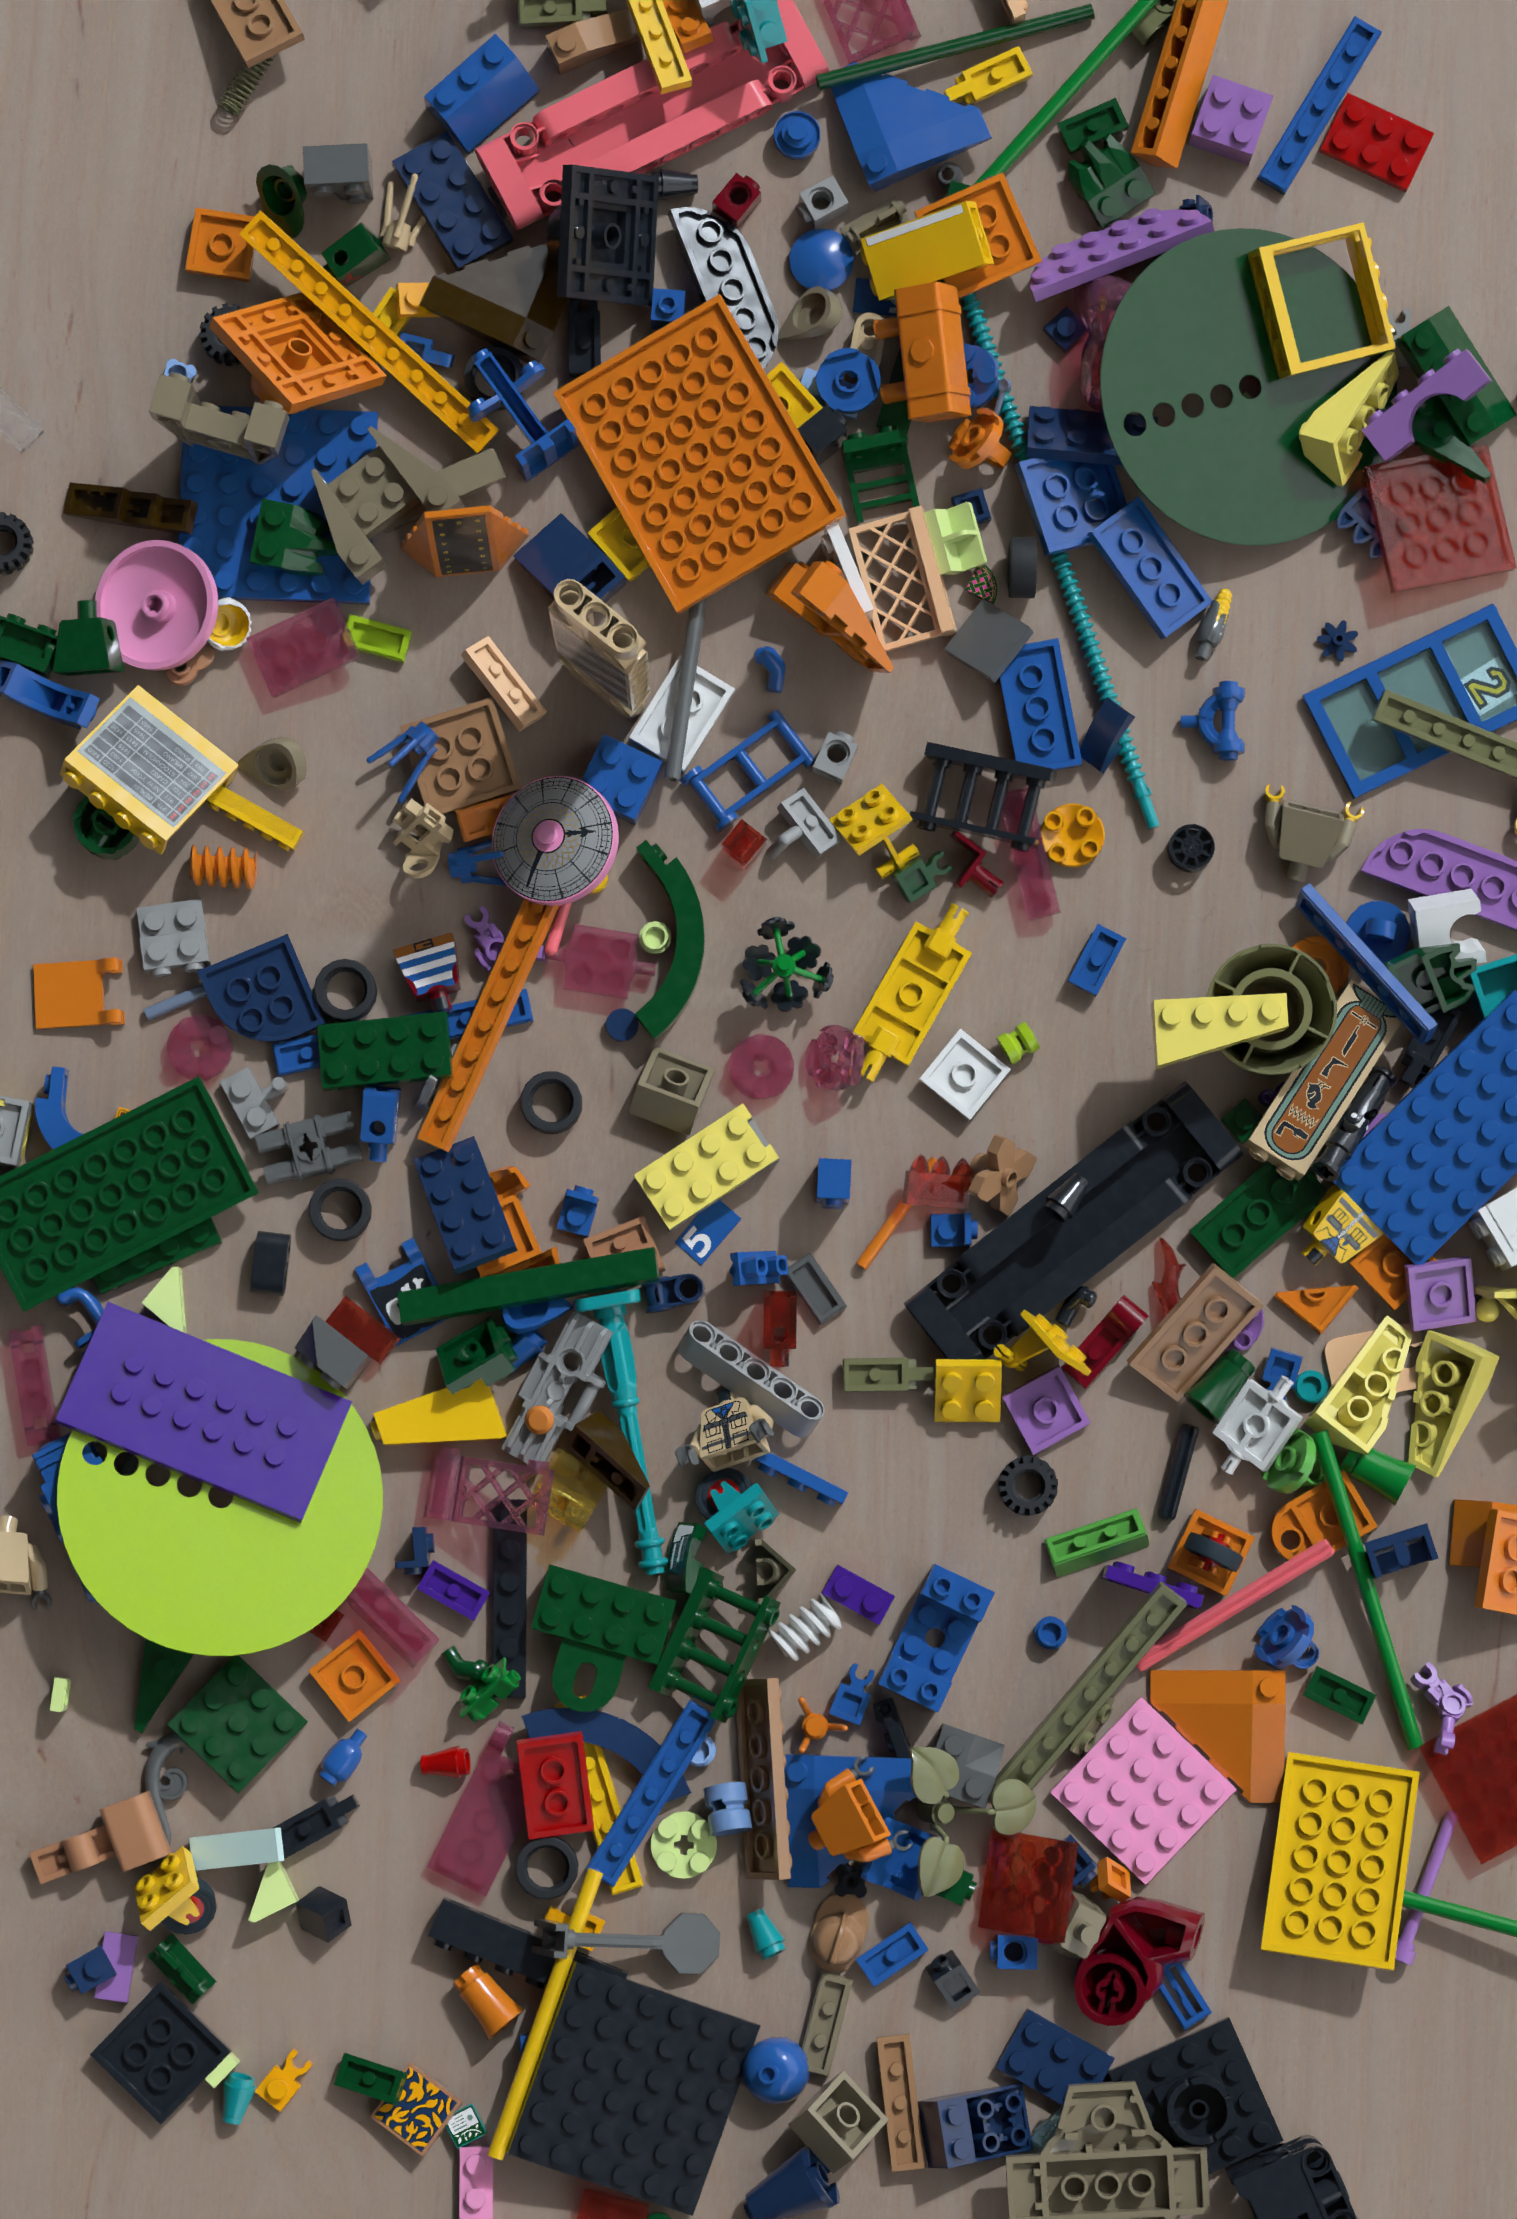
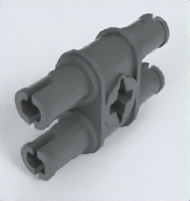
[255,1111,363,1185]

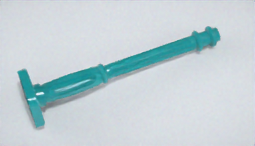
[574,1289,668,1575]

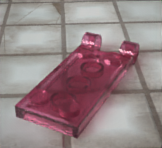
[427,1721,525,1896]

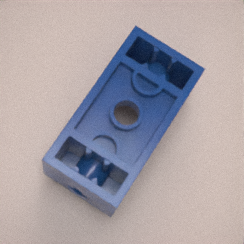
[877,1564,995,1712]

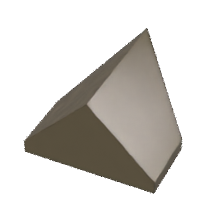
[755,1539,796,1604]

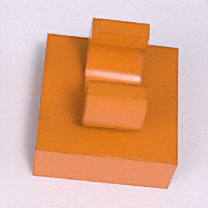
[1090,1857,1131,1902]

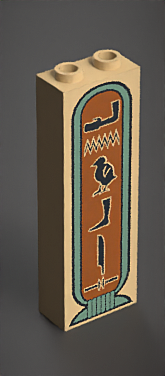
[1244,979,1401,1181]

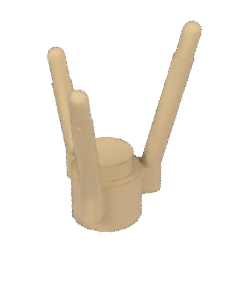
[380,174,426,252]

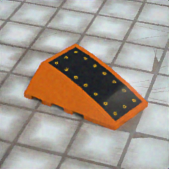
[400,505,529,577]

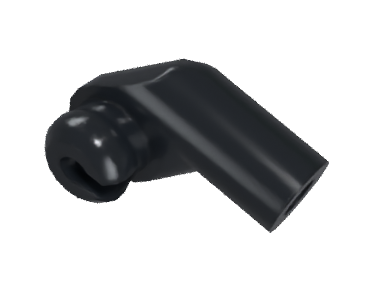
[1055,1286,1097,1328]

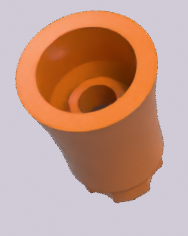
[452,1963,524,2040]

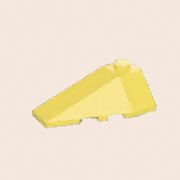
[1299,351,1399,487]
[1304,1315,1413,1455]
[1408,1330,1500,1477]

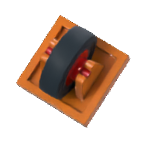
[1167,1508,1255,1597]

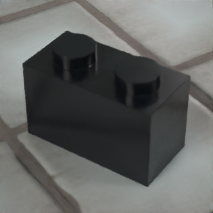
[797,405,848,466]

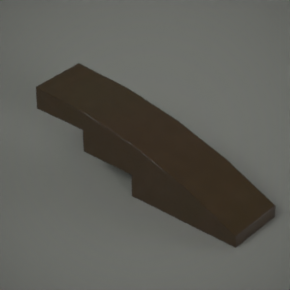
[63,482,198,535]

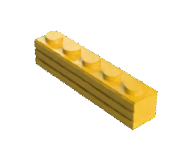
[207,785,305,851]

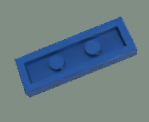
[754,1453,849,1507]

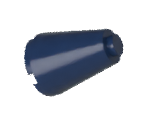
[743,2145,840,2219]

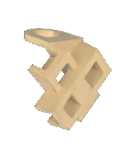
[392,798,454,879]

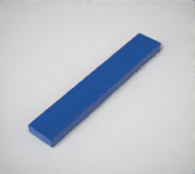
[1257,16,1382,195]
[1295,883,1438,1045]
[585,1699,716,1887]

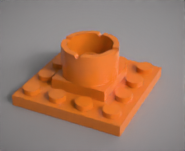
[209,292,387,414]

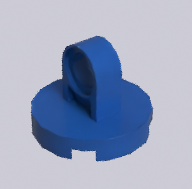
[1346,901,1410,965]
[1254,1605,1320,1669]

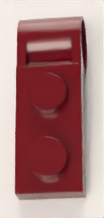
[1061,1294,1149,1389]

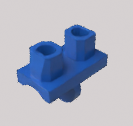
[730,1251,788,1286]

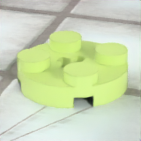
[651,1811,717,1879]

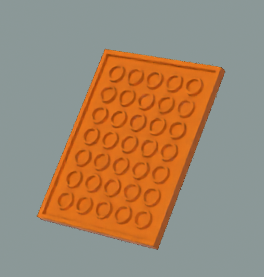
[553,294,847,614]

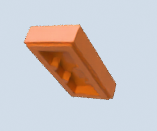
[454,792,516,842]

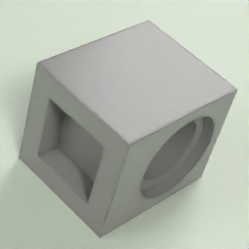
[797,175,849,229]
[812,731,858,785]

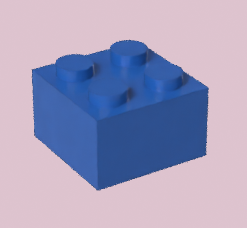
[581,734,663,826]

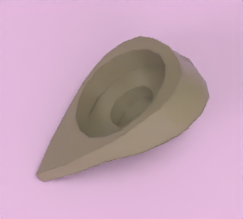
[778,286,842,342]
[237,737,307,790]

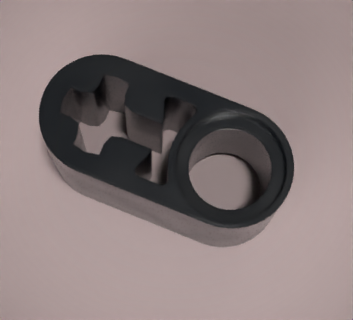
[250,1231,292,1296]

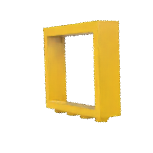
[1247,222,1396,379]

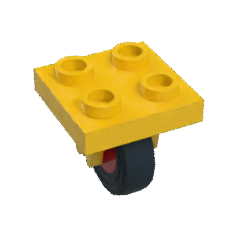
[134,1846,217,1935]

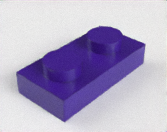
[417,1560,491,1621]
[822,1564,895,1625]

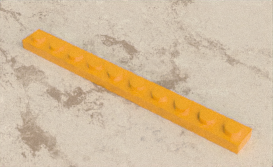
[239,210,500,453]

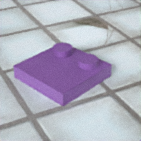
[1404,1256,1477,1331]
[1001,1365,1090,1455]

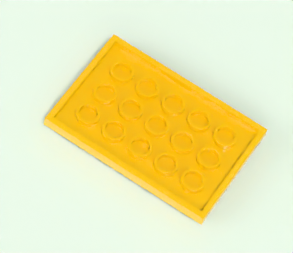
[1261,1752,1420,1971]

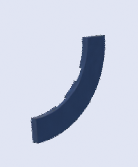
[521,1707,691,1803]

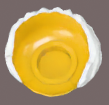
[208,597,252,651]

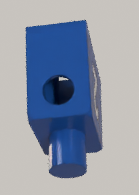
[360,1086,401,1162]

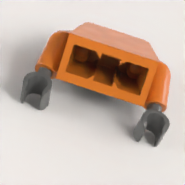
[808,1756,913,1862]

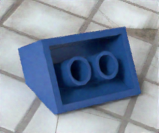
[424,34,540,154]

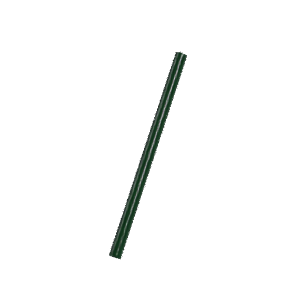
[815,4,1095,90]

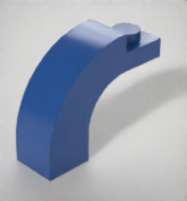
[0,660,100,729]
[35,1066,83,1149]

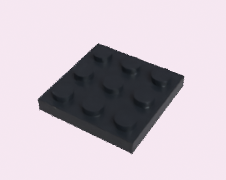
[90,1981,232,2124]

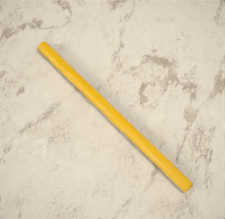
[487,1868,603,2160]

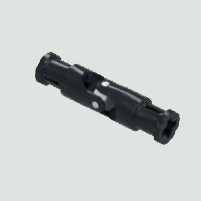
[1312,1066,1397,1182]

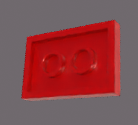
[1319,93,1434,193]
[516,1731,594,1840]

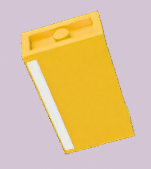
[860,201,994,301]

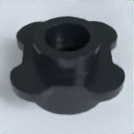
[835,1864,867,1898]

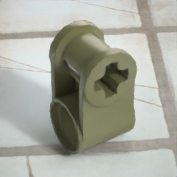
[1131,0,1177,47]

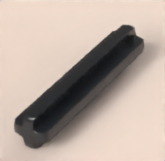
[1158,1424,1199,1520]

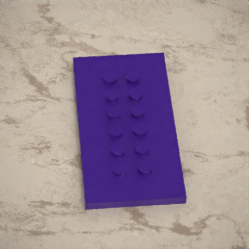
[55,1302,352,1523]

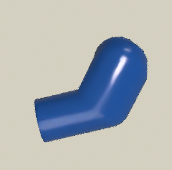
[754,646,786,693]

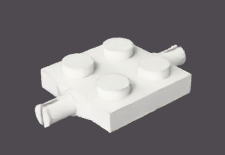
[1213,1375,1303,1475]

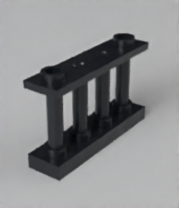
[910,742,1057,852]

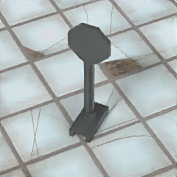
[532,1913,720,1974]

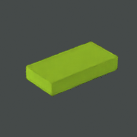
[341,614,413,663]

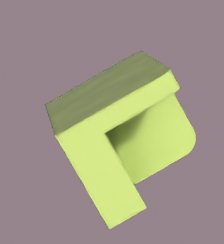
[924,502,987,575]

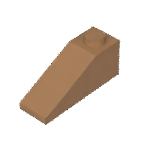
[545,8,640,75]

